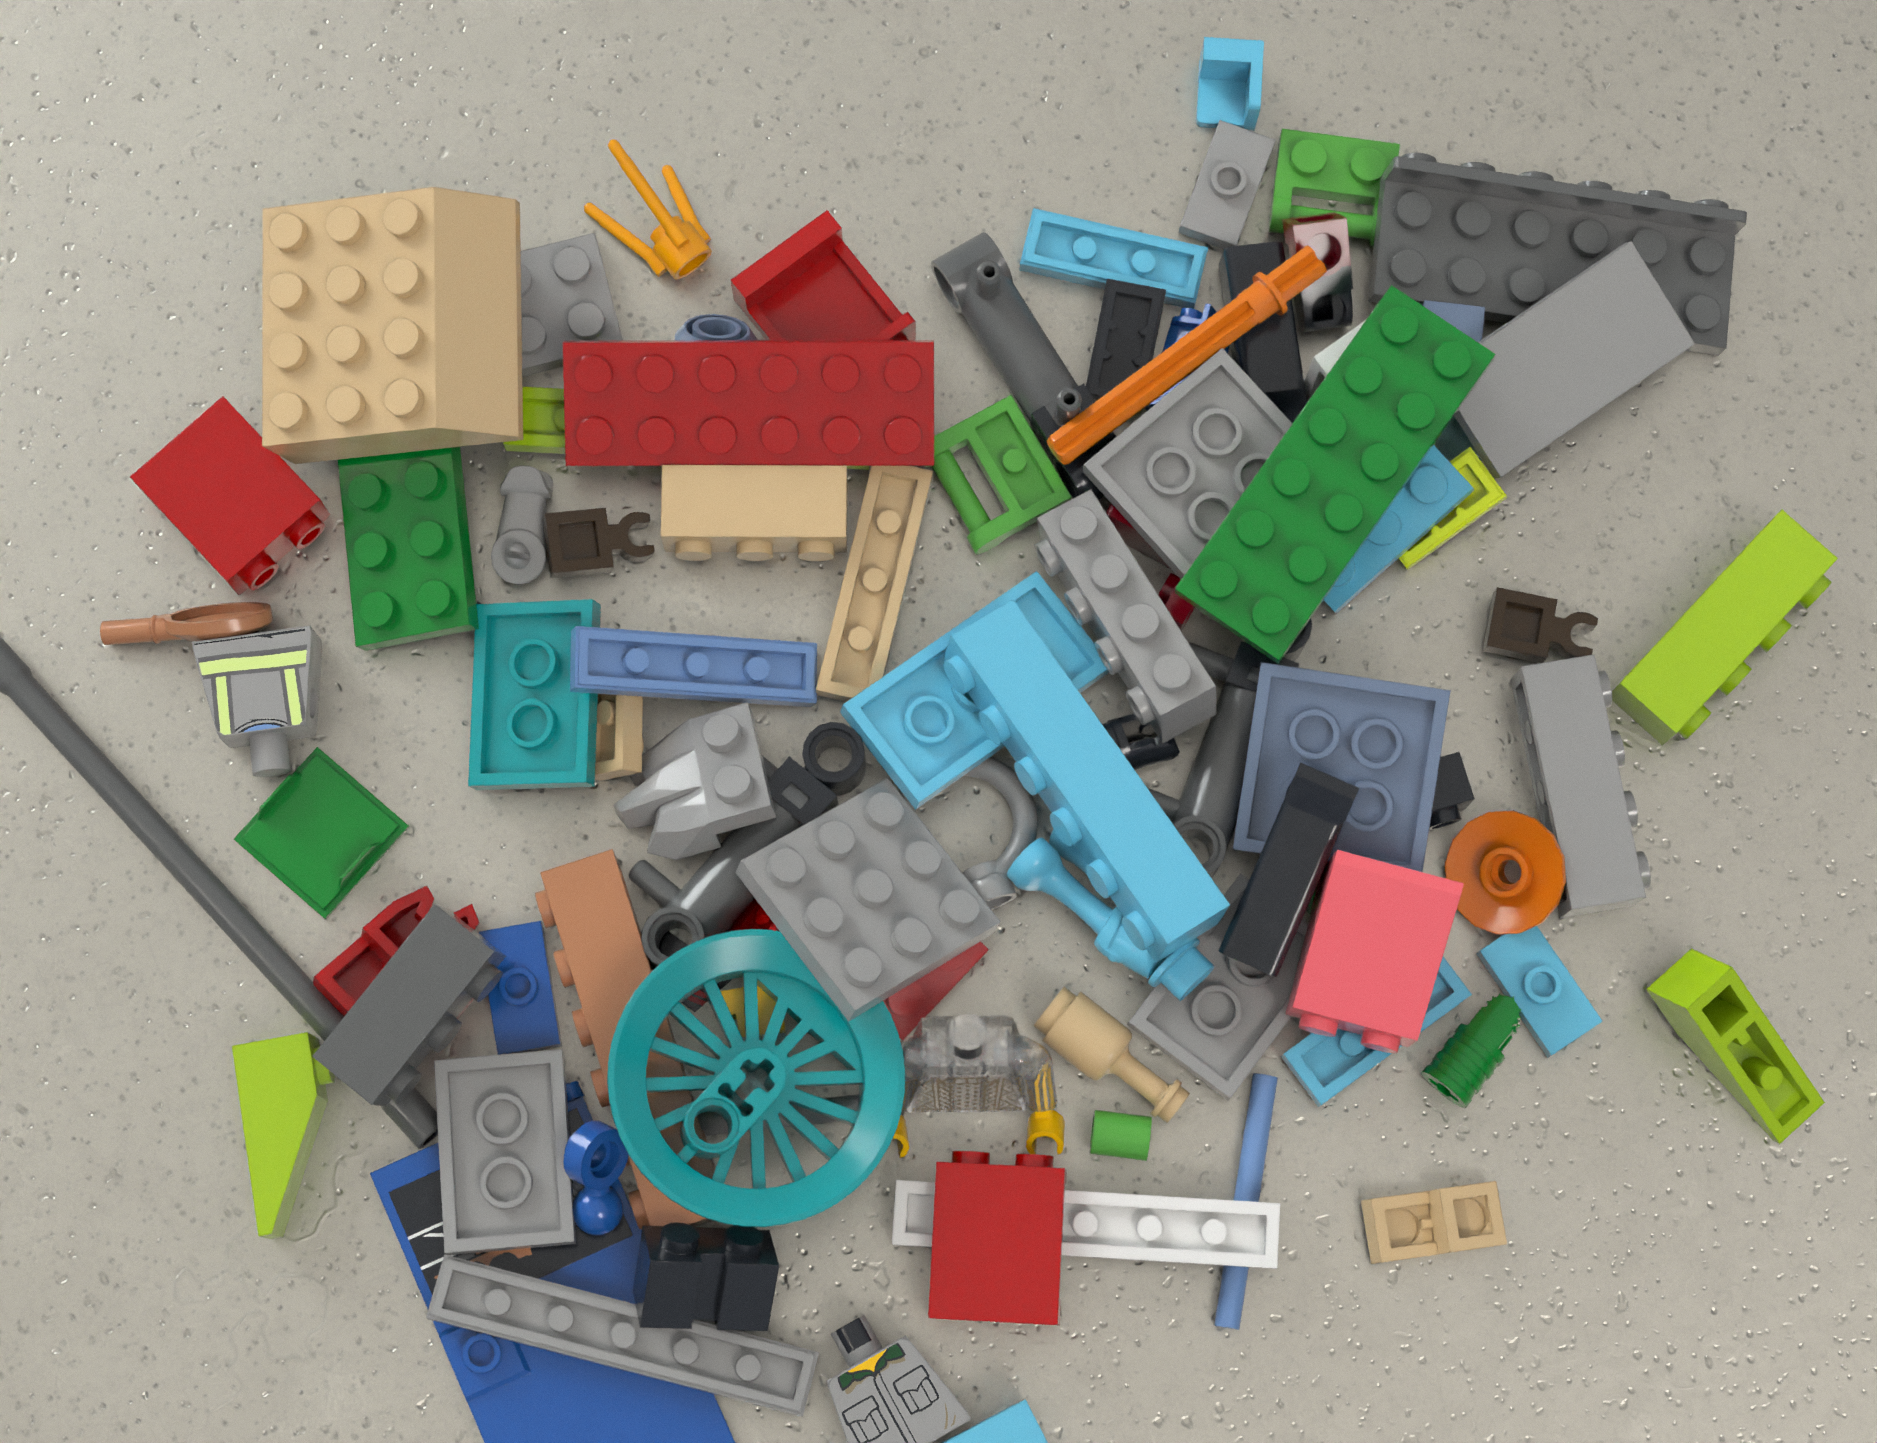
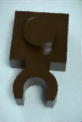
[543,508,655,579]
[1483,587,1598,663]

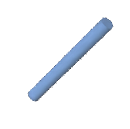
[1214,1073,1278,1330]

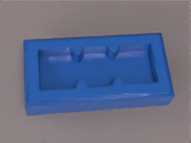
[479,921,562,1055]

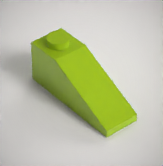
[1646,948,1825,1144]
[232,1032,335,1239]

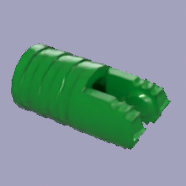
[1421,993,1521,1108]

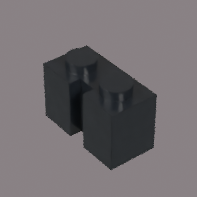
[633,1222,779,1331]

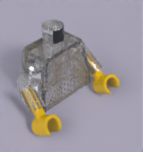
[893,1014,1065,1158]

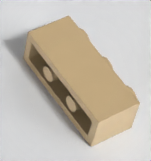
[661,465,848,561]

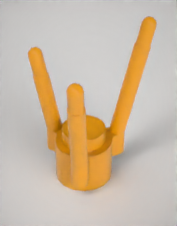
[584,139,712,280]

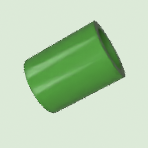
[1089,1110,1152,1161]

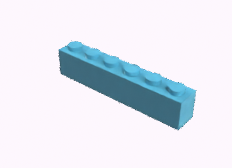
[944,599,1230,963]

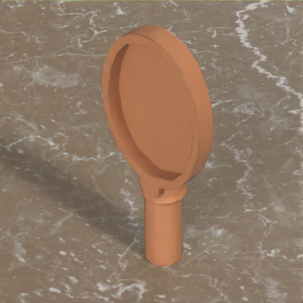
[100,602,273,645]

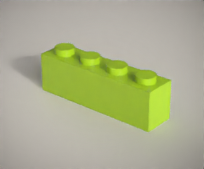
[1612,509,1838,746]

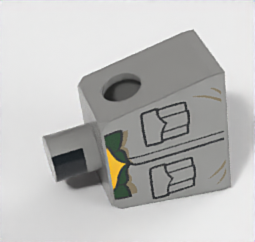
[827,1315,971,1443]

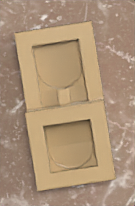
[1361,1181,1507,1264]

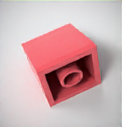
[1286,850,1464,1053]

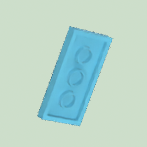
[840,571,1109,810]

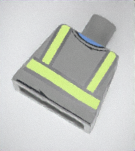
[192,626,322,777]

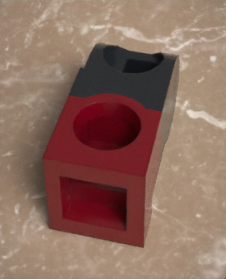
[1282,212,1353,332]

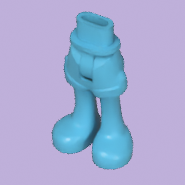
[1007,829,1215,1001]

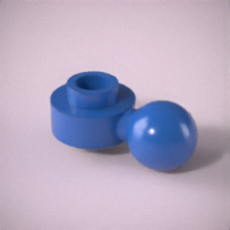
[564,1120,629,1235]

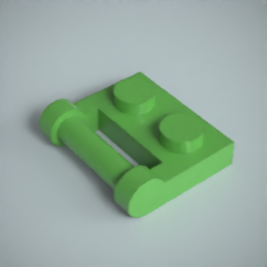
[1268,129,1400,246]
[925,395,1071,555]

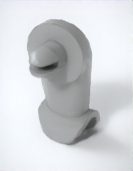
[491,465,553,585]

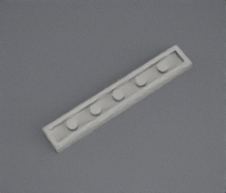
[426,1254,819,1417]

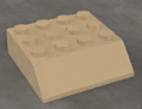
[262,187,523,464]

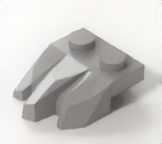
[614,702,776,860]

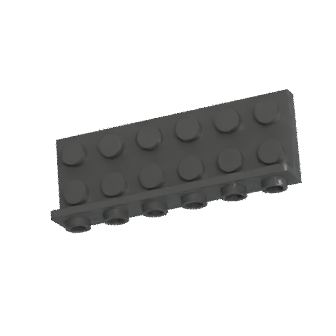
[1368,153,1747,356]

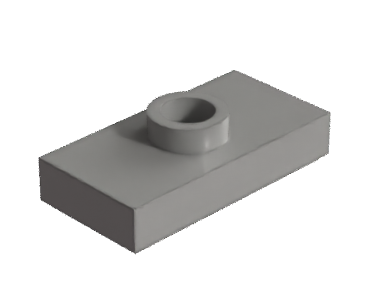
[1178,120,1275,249]

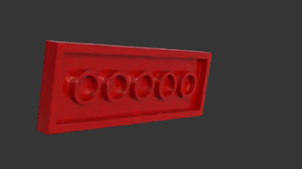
[563,340,935,466]

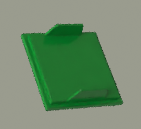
[234,747,410,920]

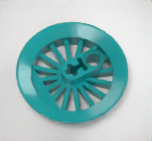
[607,929,905,1227]

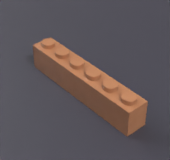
[535,849,716,1229]

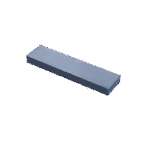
[570,626,817,707]

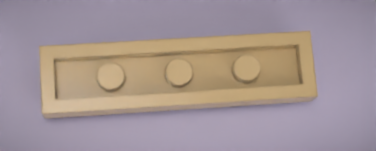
[816,466,933,702]

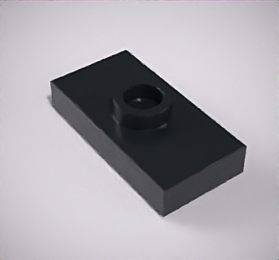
[1086,279,1166,411]

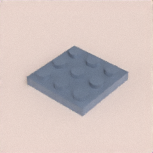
[1233,662,1451,872]

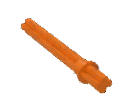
[1047,245,1327,465]

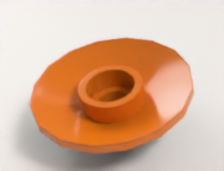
[1445,810,1566,934]

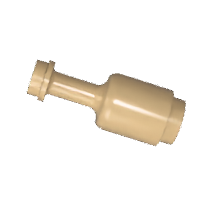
[1034,986,1190,1123]

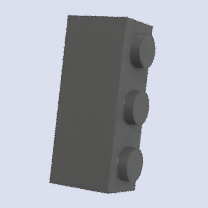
[312,904,506,1107]

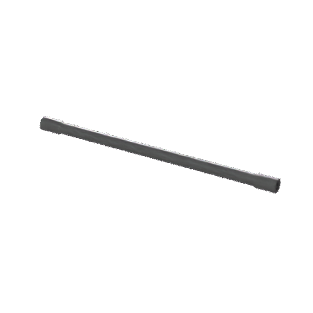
[0,636,438,1149]

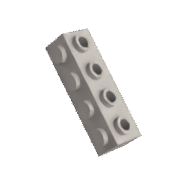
[1034,489,1217,744]

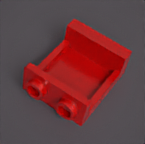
[731,210,916,340]
[130,396,330,595]
[928,1151,1067,1326]

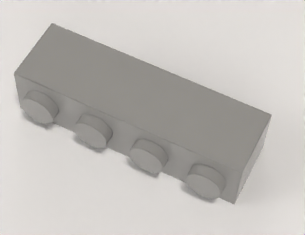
[1511,654,1651,918]

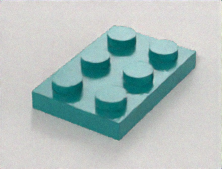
[468,599,601,790]

